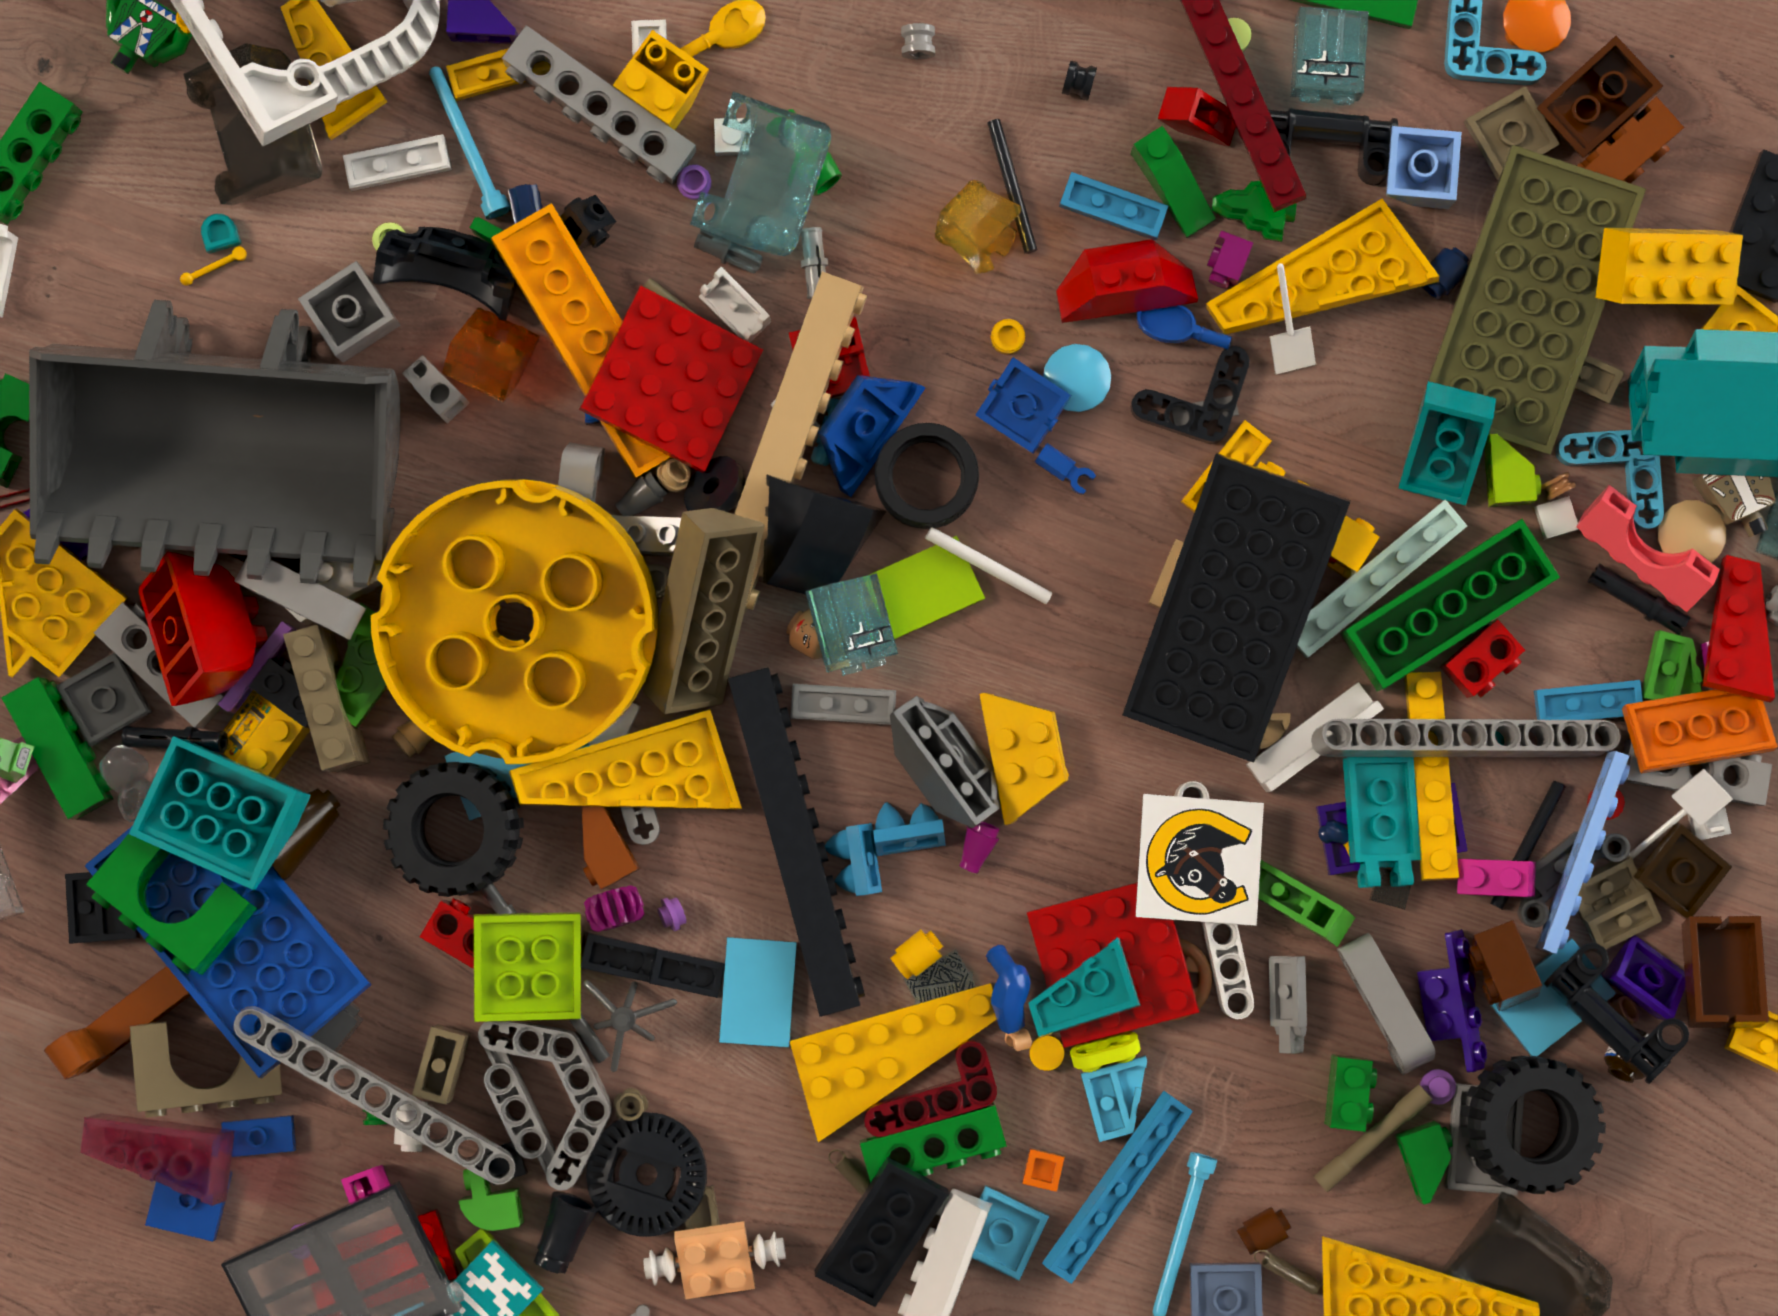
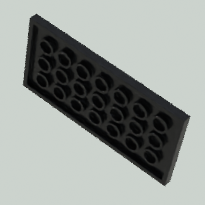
[1122,453,1351,763]

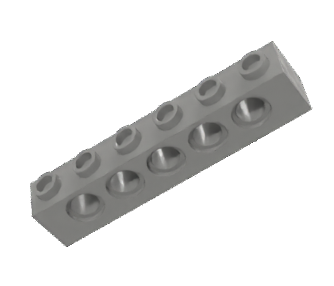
[502,25,696,185]

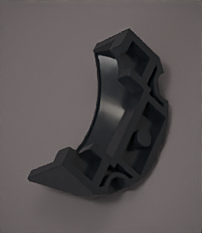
[373,227,517,321]

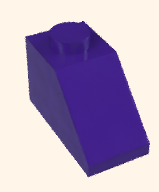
[446,0,518,44]

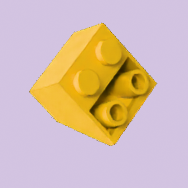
[612,30,709,130]

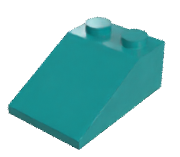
[1398,381,1496,506]

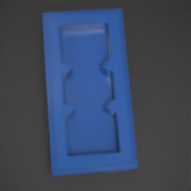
[221,1115,296,1158]

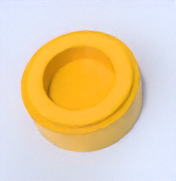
[991,319,1025,355]
[1029,1035,1064,1071]

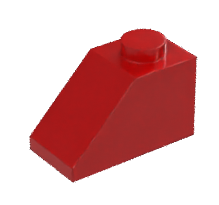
[1158,87,1236,146]

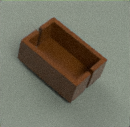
[1681,916,1769,1028]

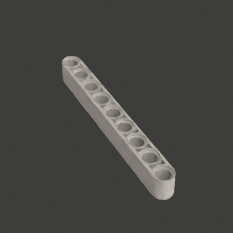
[1311,719,1621,757]
[234,1006,515,1185]

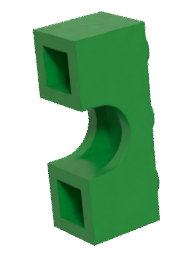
[0,373,30,488]

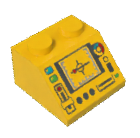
[223,690,310,779]

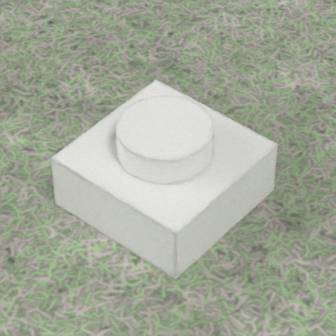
[714,118,750,156]

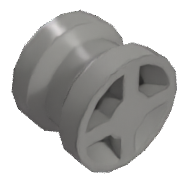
[901,23,935,59]

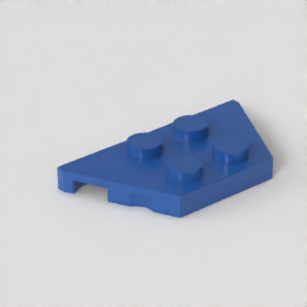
[818,375,926,497]

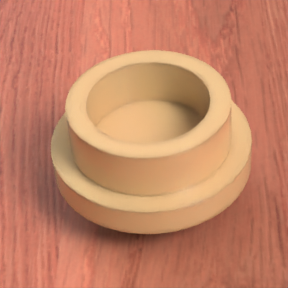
[657,458,690,492]

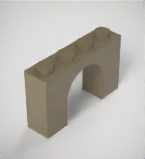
[283,625,371,773]
[130,1021,282,1118]

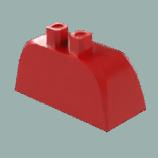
[138,551,268,706]

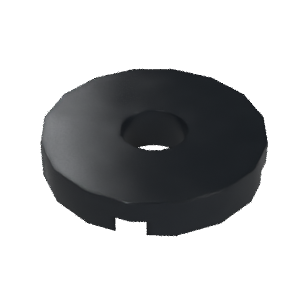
[684,456,746,512]

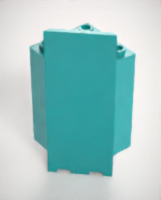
[1628,329,1778,477]

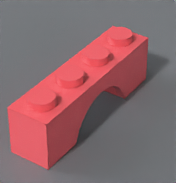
[1576,485,1720,612]

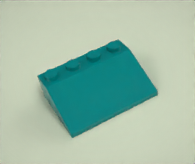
[129,736,311,890]

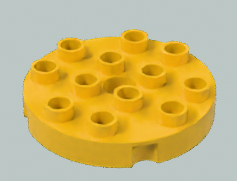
[371,479,658,764]

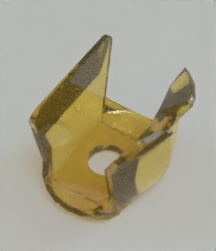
[935,180,1021,273]

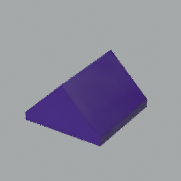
[1602,935,1686,1020]

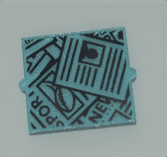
[903,949,977,1005]

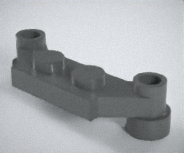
[1517,831,1630,928]

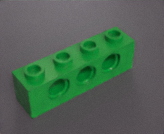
[0,82,83,225]
[860,1103,1007,1183]

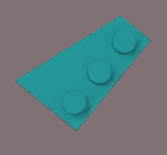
[1028,937,1141,1038]

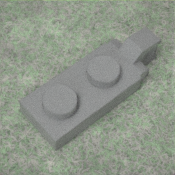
[1269,956,1307,1054]

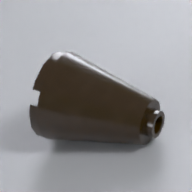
[272,788,341,881]

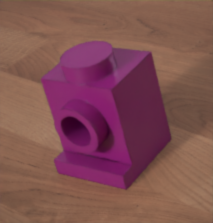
[1207,230,1253,289]

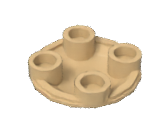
[1658,500,1726,563]

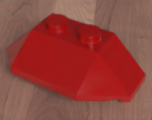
[1056,239,1198,323]

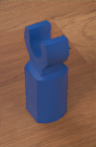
[1035,443,1096,495]

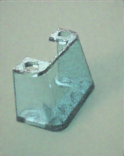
[690,92,831,256]

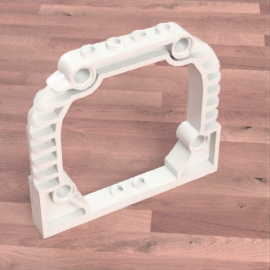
[170,0,441,146]

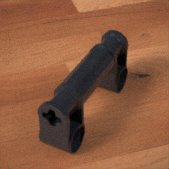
[1269,108,1398,185]
[1543,943,1689,1084]

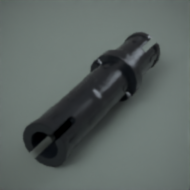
[1588,563,1690,635]
[122,726,228,753]

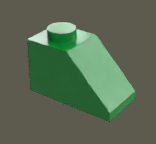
[1394,1121,1453,1205]

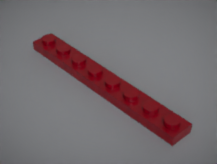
[1180,0,1306,213]

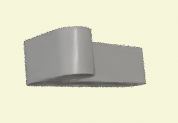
[558,442,605,502]
[234,558,366,640]
[1337,933,1435,1075]

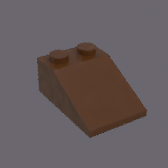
[1536,36,1663,158]

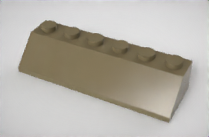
[643,508,765,714]

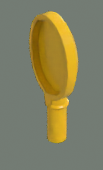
[680,0,766,57]

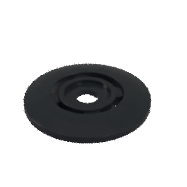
[586,1112,707,1237]

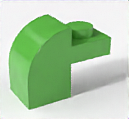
[459,1169,524,1231]

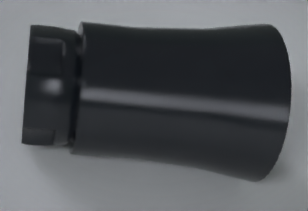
[534,1191,598,1274]

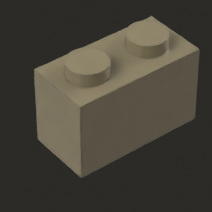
[412,1024,471,1105]

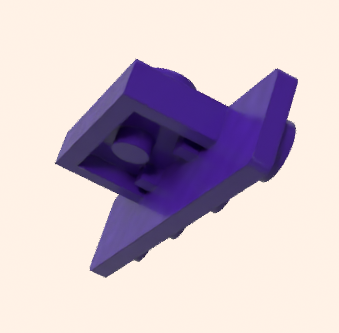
[1417,929,1487,1073]

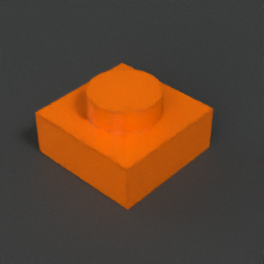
[1022,1148,1065,1192]

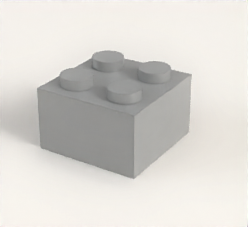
[298,261,401,363]

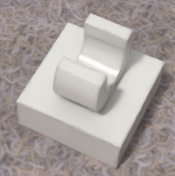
[1688,807,1731,840]

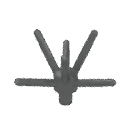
[584,980,677,1072]

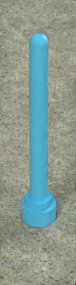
[429,66,511,220]
[1152,1152,1218,1316]

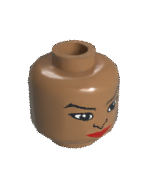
[786,608,840,660]

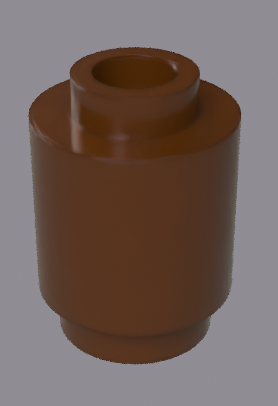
[1236,1207,1291,1255]

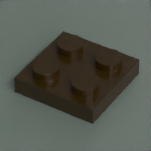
[1633,823,1732,920]

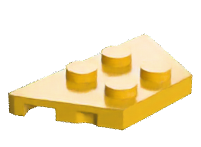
[979,693,1068,825]

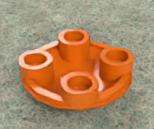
[1503,0,1571,53]

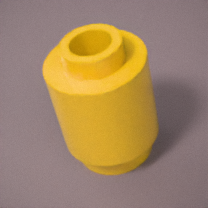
[890,929,944,980]

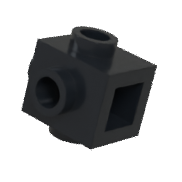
[560,195,617,250]

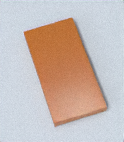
[1622,689,1778,774]

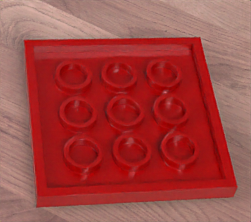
[579,286,763,473]
[1027,882,1200,1048]

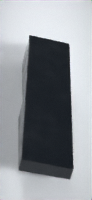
[581,931,725,998]

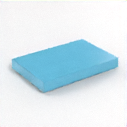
[719,937,797,1047]
[1491,938,1616,1057]

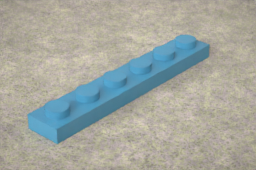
[1042,1091,1193,1284]

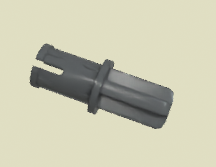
[694,228,763,273]

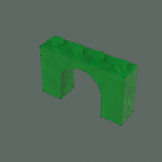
[86,832,257,975]

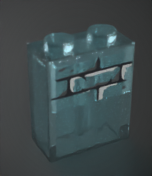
[1290,7,1369,105]
[805,573,898,676]

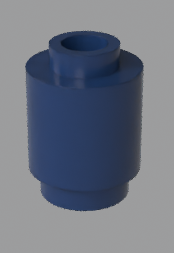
[1421,247,1469,299]

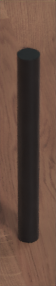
[987,119,1038,254]
[1490,780,1566,910]

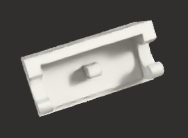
[699,267,771,342]

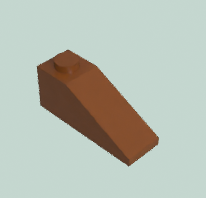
[582,806,641,890]

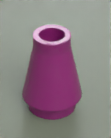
[959,821,999,874]

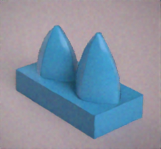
[873,802,946,856]
[825,823,882,896]

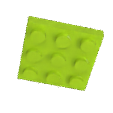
[474,912,581,1022]

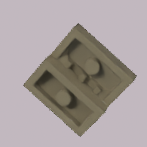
[1578,855,1662,950]

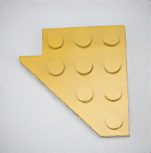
[0,508,128,678]

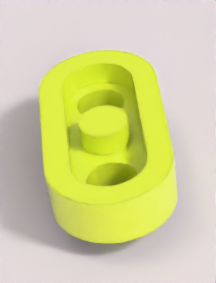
[1070,1031,1141,1072]

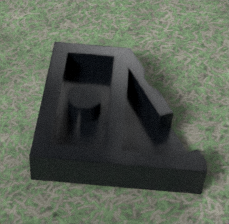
[65,872,140,944]

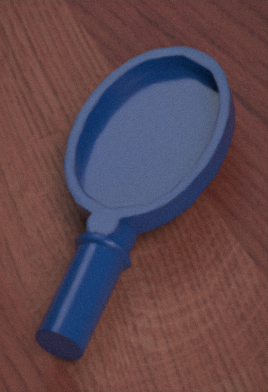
[1137,305,1232,350]

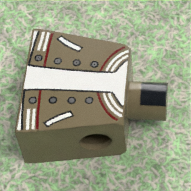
[1692,474,1776,537]

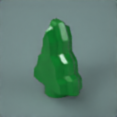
[1212,181,1297,242]

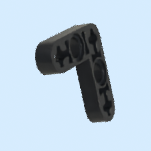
[1130,346,1250,444]

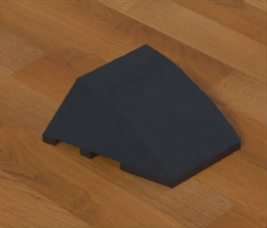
[763,474,887,600]

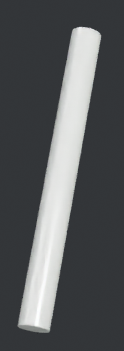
[925,527,1052,604]

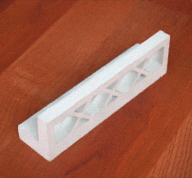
[1246,682,1384,792]

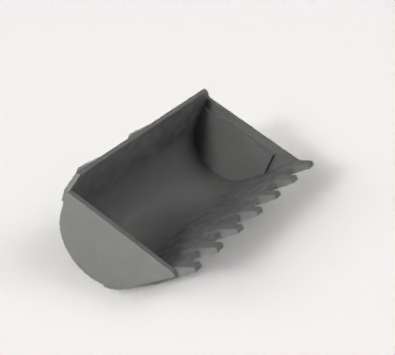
[29,299,400,588]

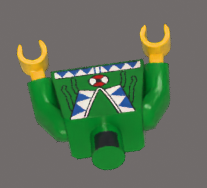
[106,0,193,74]

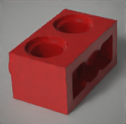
[1440,619,1526,698]
[419,898,474,969]

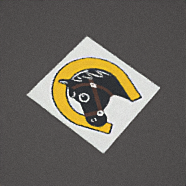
[1136,794,1264,926]

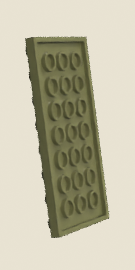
[1418,145,1646,455]

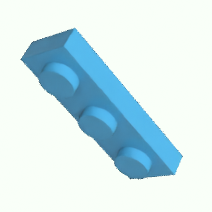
[1059,172,1168,240]
[1534,680,1643,720]

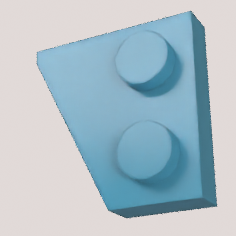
[1080,1055,1147,1142]

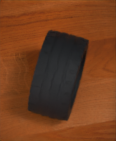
[875,423,979,529]

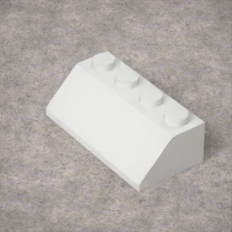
[898,1188,992,1316]

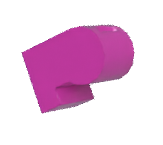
[341,1164,390,1203]

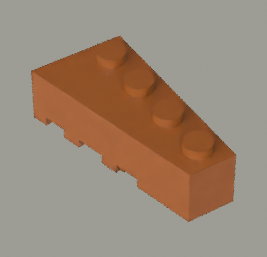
[1577,96,1685,184]

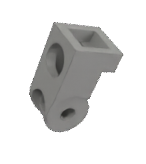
[402,355,470,424]

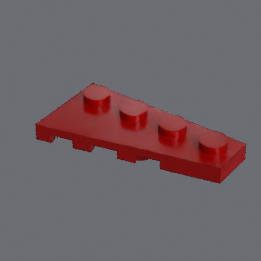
[1702,555,1775,703]

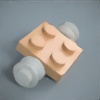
[643,1221,786,1299]

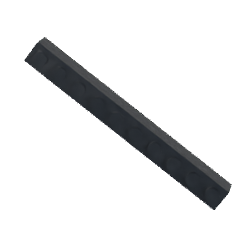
[728,667,865,1017]

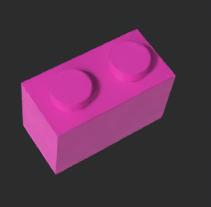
[1457,859,1536,897]

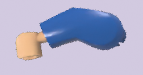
[986,945,1032,1051]

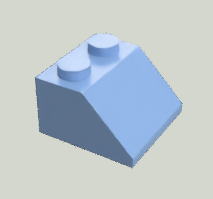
[1386,126,1462,209]

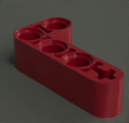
[864,1039,997,1137]

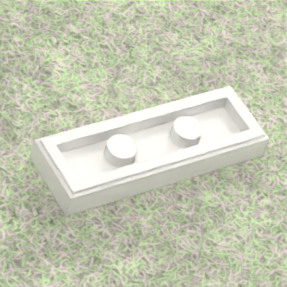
[343,134,452,191]

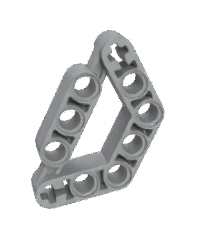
[478,1021,613,1191]

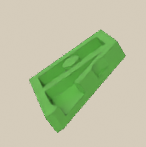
[1642,630,1703,700]

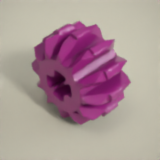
[584,885,645,932]

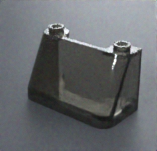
[183,43,322,206]
[1443,1192,1613,1316]

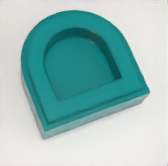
[201,214,242,254]

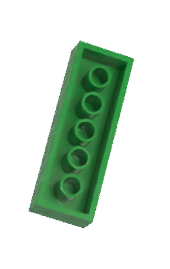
[1340,519,1560,691]

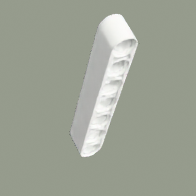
[1174,781,1254,1019]

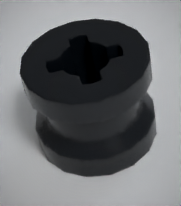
[1062,60,1097,101]

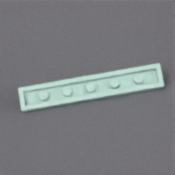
[1297,499,1467,658]

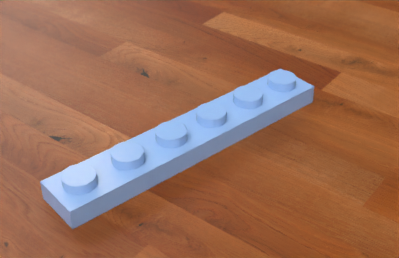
[1535,751,1630,954]

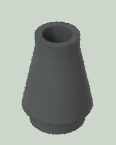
[615,471,668,516]

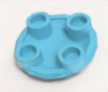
[1043,344,1111,412]

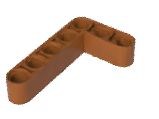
[44,966,191,1079]

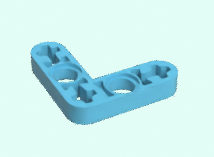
[1444,0,1547,85]
[1555,430,1664,531]

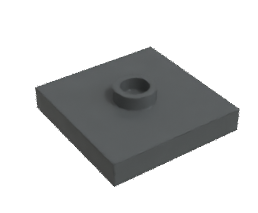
[55,653,152,747]

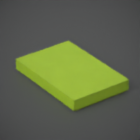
[862,536,985,641]

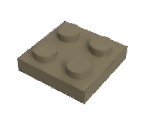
[1463,86,1560,181]

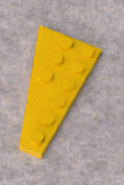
[1206,199,1439,335]
[509,709,742,810]
[790,983,997,1143]
[1322,1236,1540,1316]

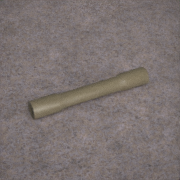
[1314,1084,1433,1192]

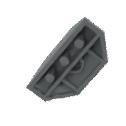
[890,696,999,828]

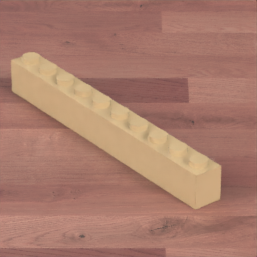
[735,271,867,614]

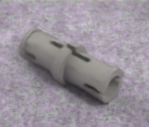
[800,227,828,299]

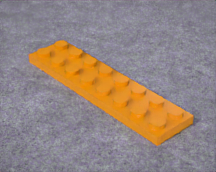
[491,203,671,478]

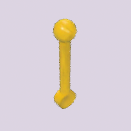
[180,246,247,286]

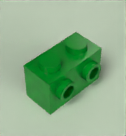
[1324,1054,1377,1132]

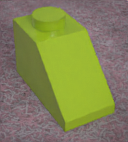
[1484,434,1541,507]

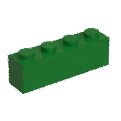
[1,677,114,820]

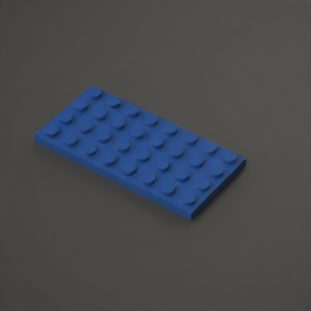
[85,826,372,1079]

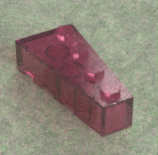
[80,1113,235,1206]

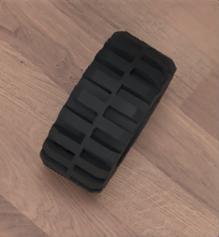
[383,762,524,897]
[1461,1055,1606,1194]

